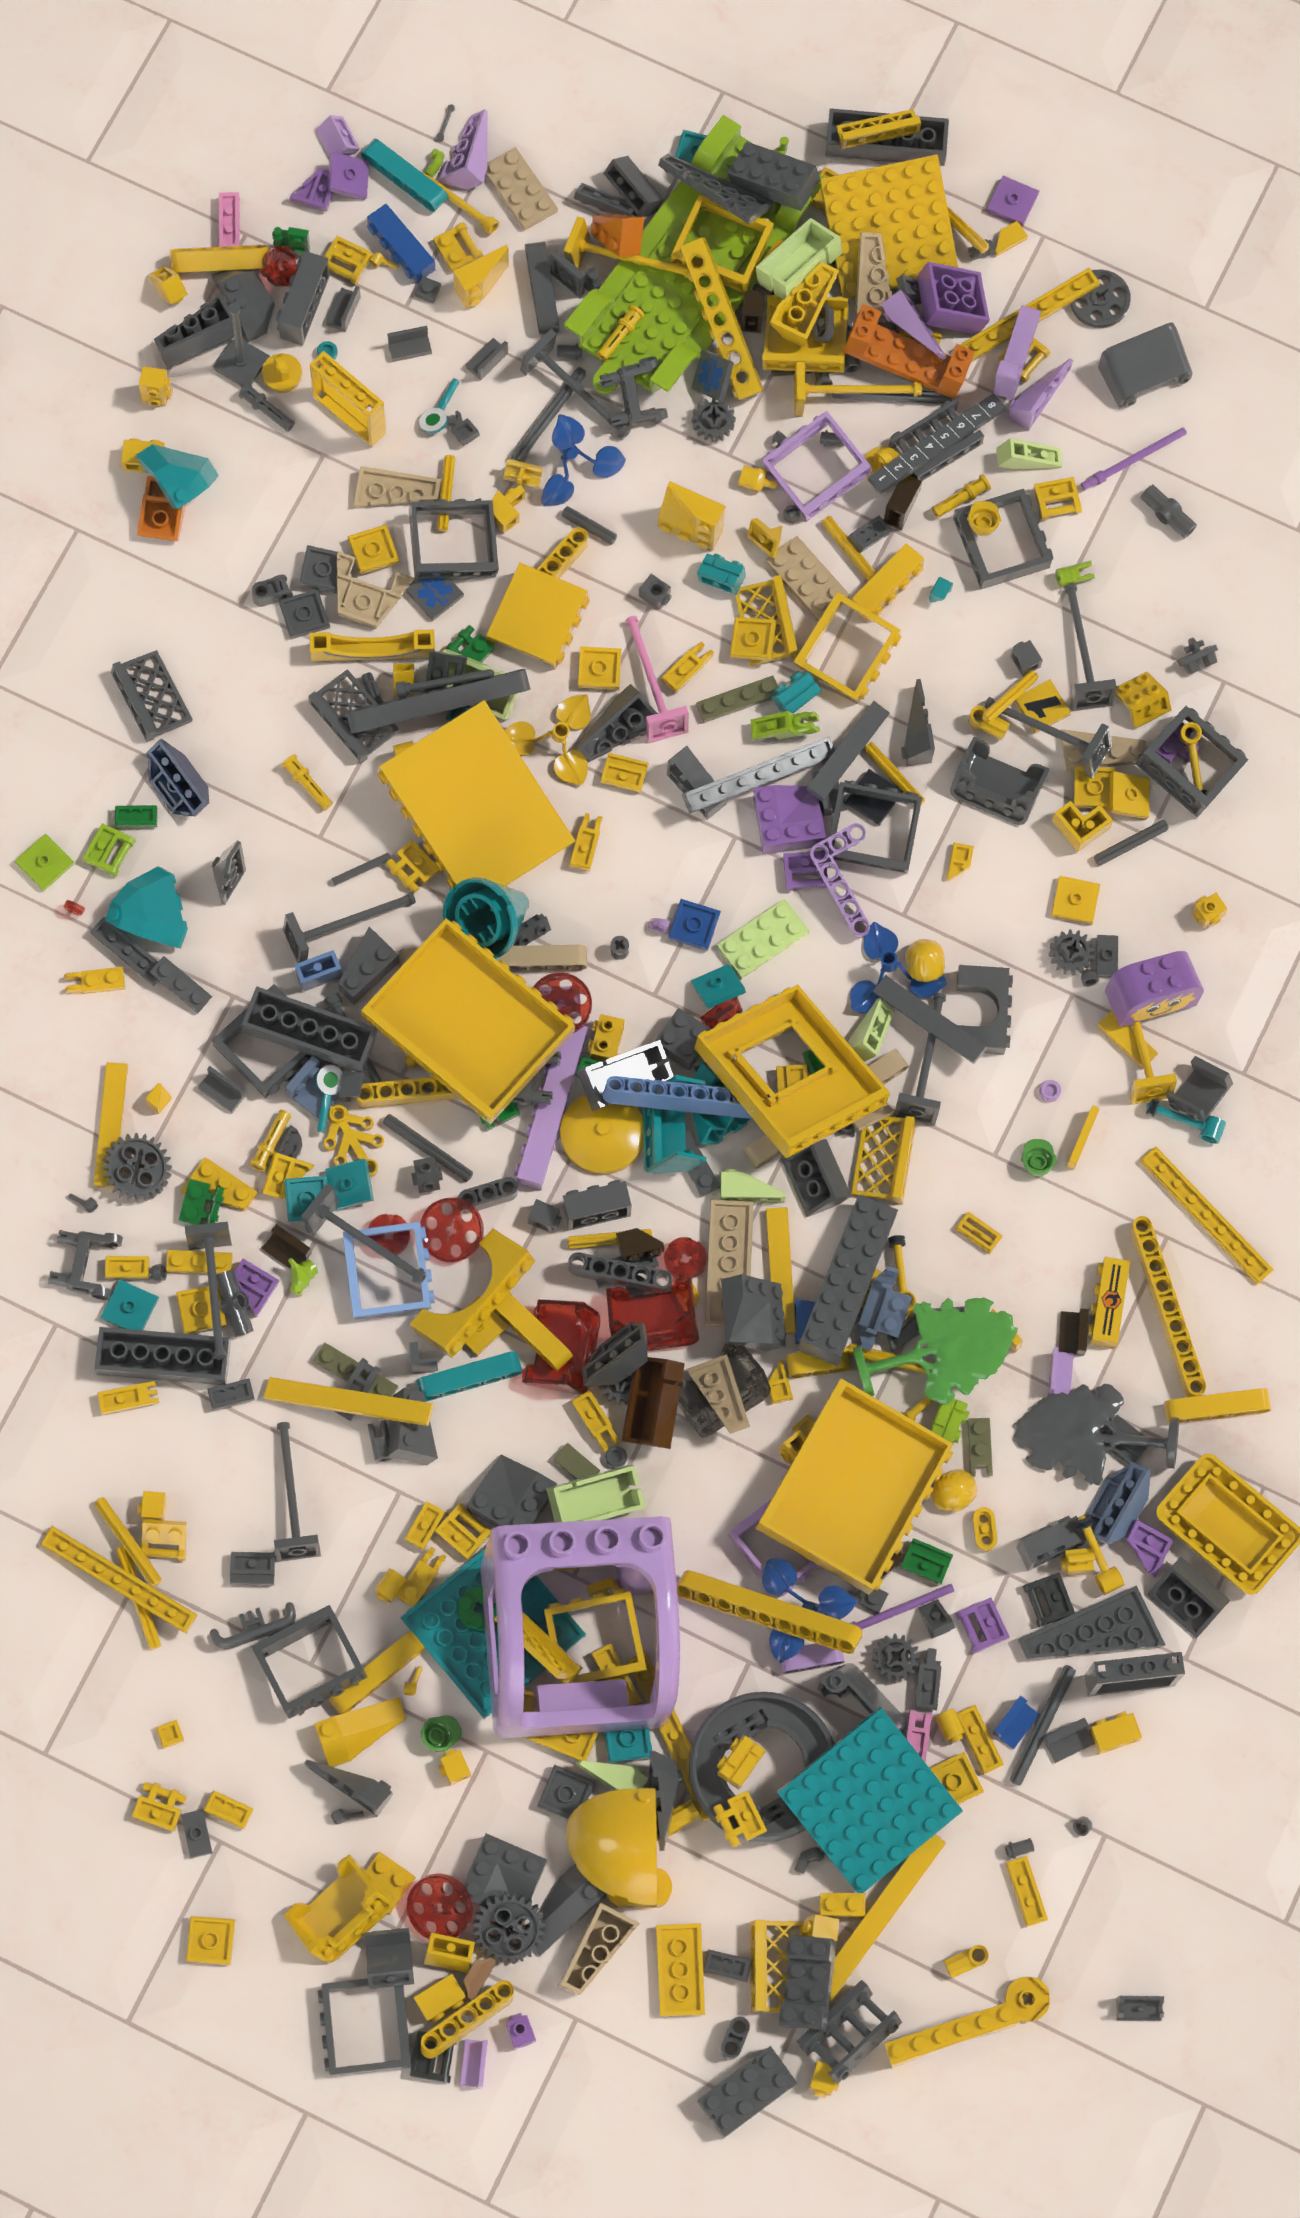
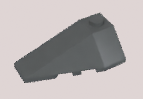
[304,1760,393,1817]

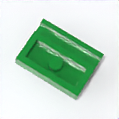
[901,1538,953,1585]

